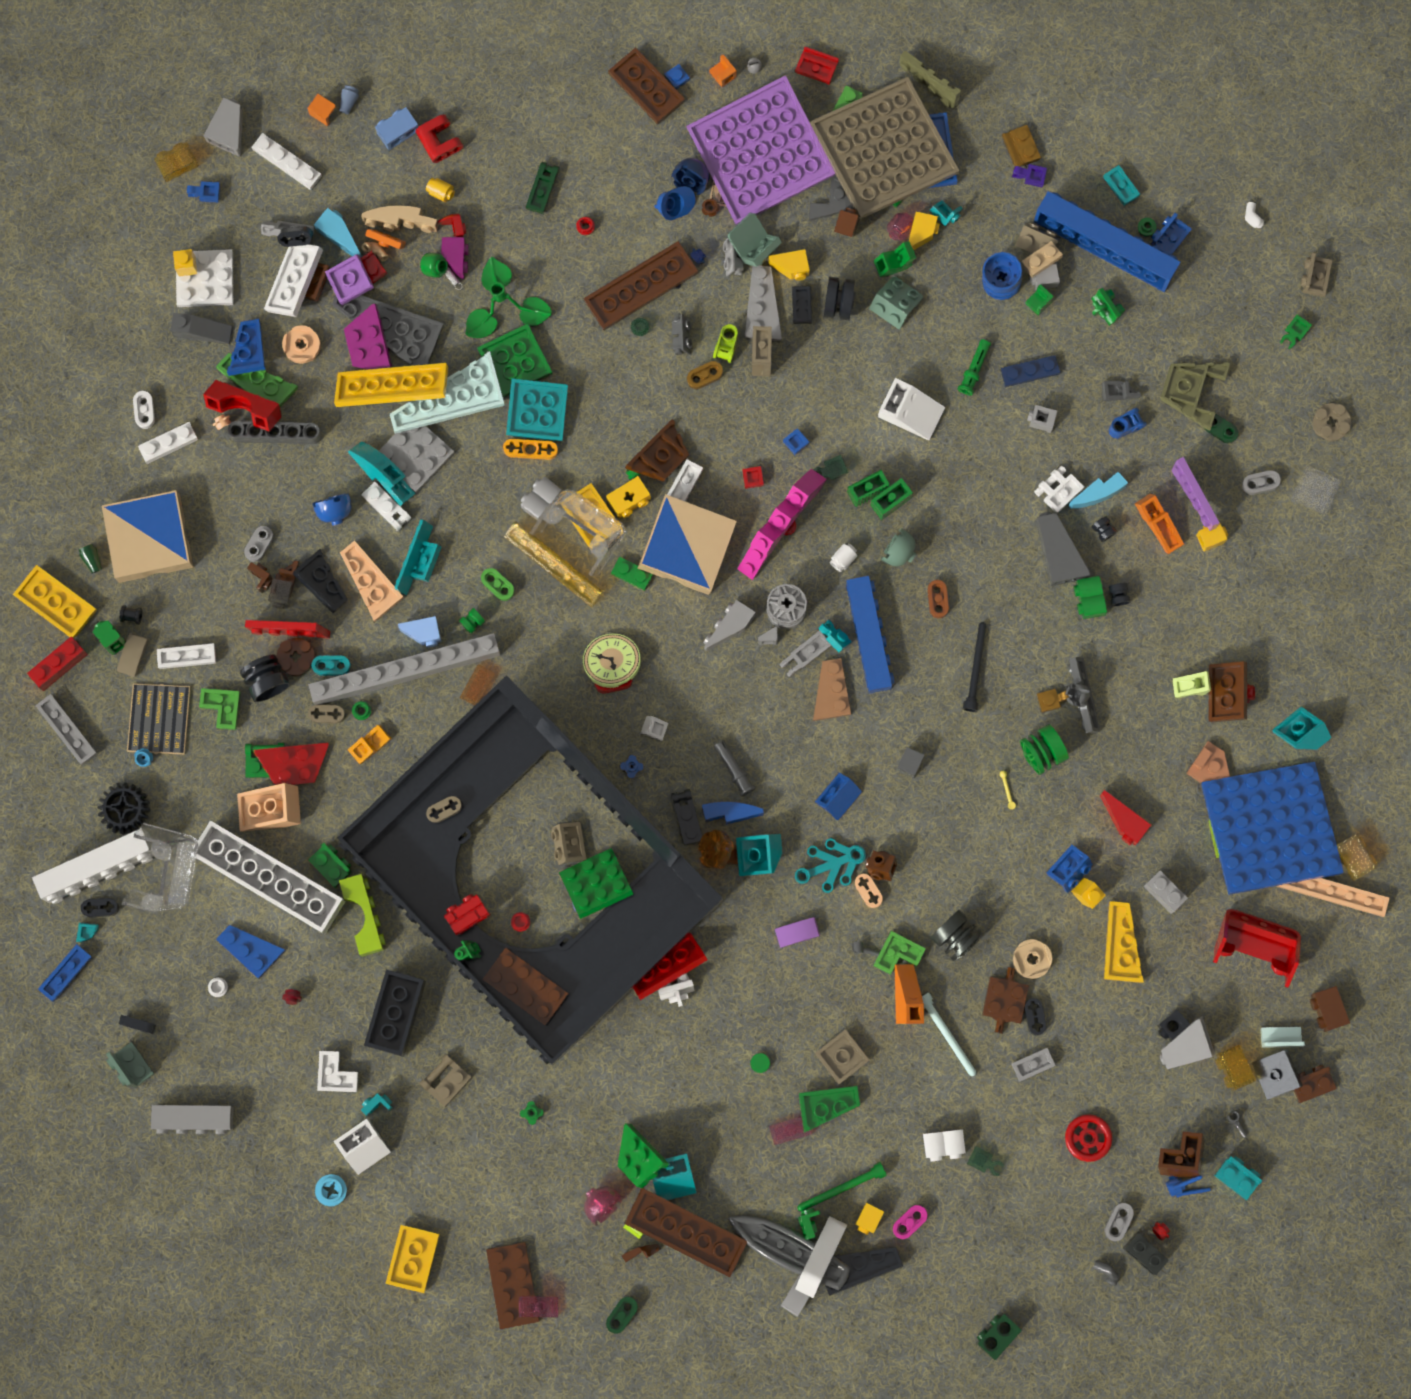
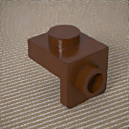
[247,562,272,593]

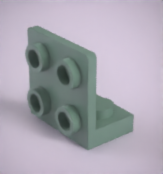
[106,1042,154,1088]

